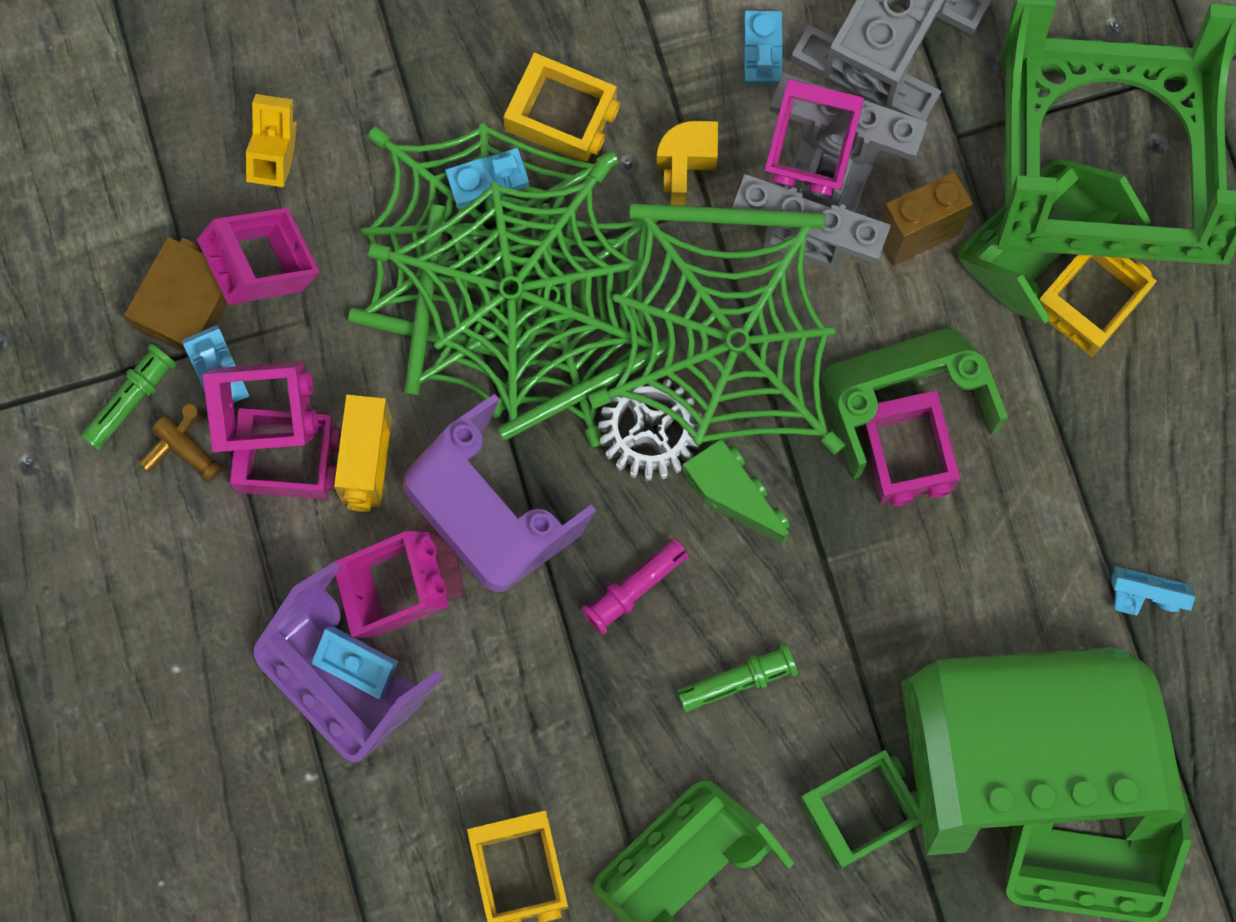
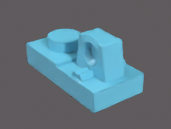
[744,11,782,86]
[445,148,530,209]
[182,325,249,403]
[1111,566,1196,615]
[311,626,399,699]

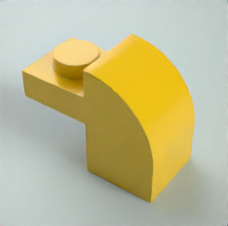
[246,94,297,187]
[656,121,718,205]

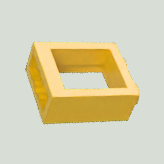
[503,52,621,163]
[1039,255,1157,358]
[334,395,392,512]
[467,810,569,922]

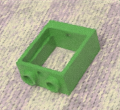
[799,750,922,871]

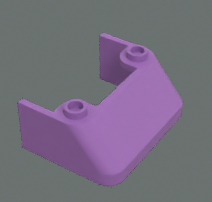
[402,394,596,592]
[254,561,443,762]

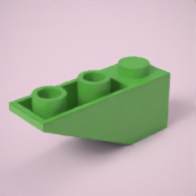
[682,439,790,544]

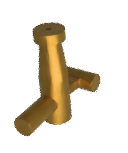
[139,404,223,484]

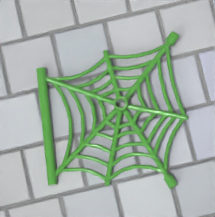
[348,123,619,360]
[368,159,675,441]
[404,202,662,449]
[588,203,845,455]

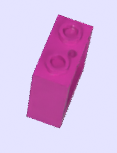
[765,79,865,196]
[197,208,320,305]
[202,361,318,452]
[860,390,960,507]
[230,408,341,500]
[332,531,449,638]

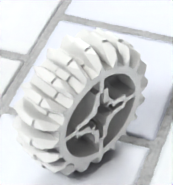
[598,378,702,481]

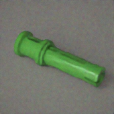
[79,343,177,451]
[676,642,798,713]

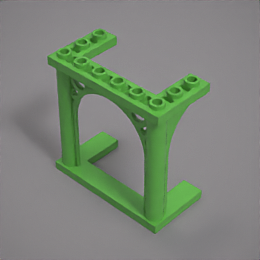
[998,0,1236,265]

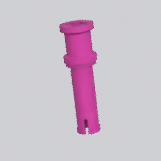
[580,538,689,636]

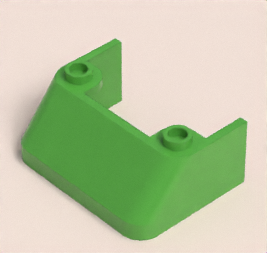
[957,159,1151,324]
[820,328,1008,480]
[593,781,794,922]
[1006,794,1192,922]

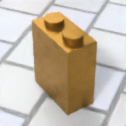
[880,171,973,266]
[124,237,228,354]

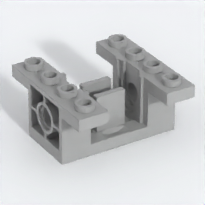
[790,0,991,121]
[732,72,928,271]

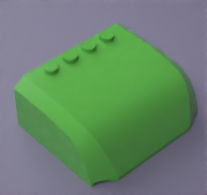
[901,647,1186,855]

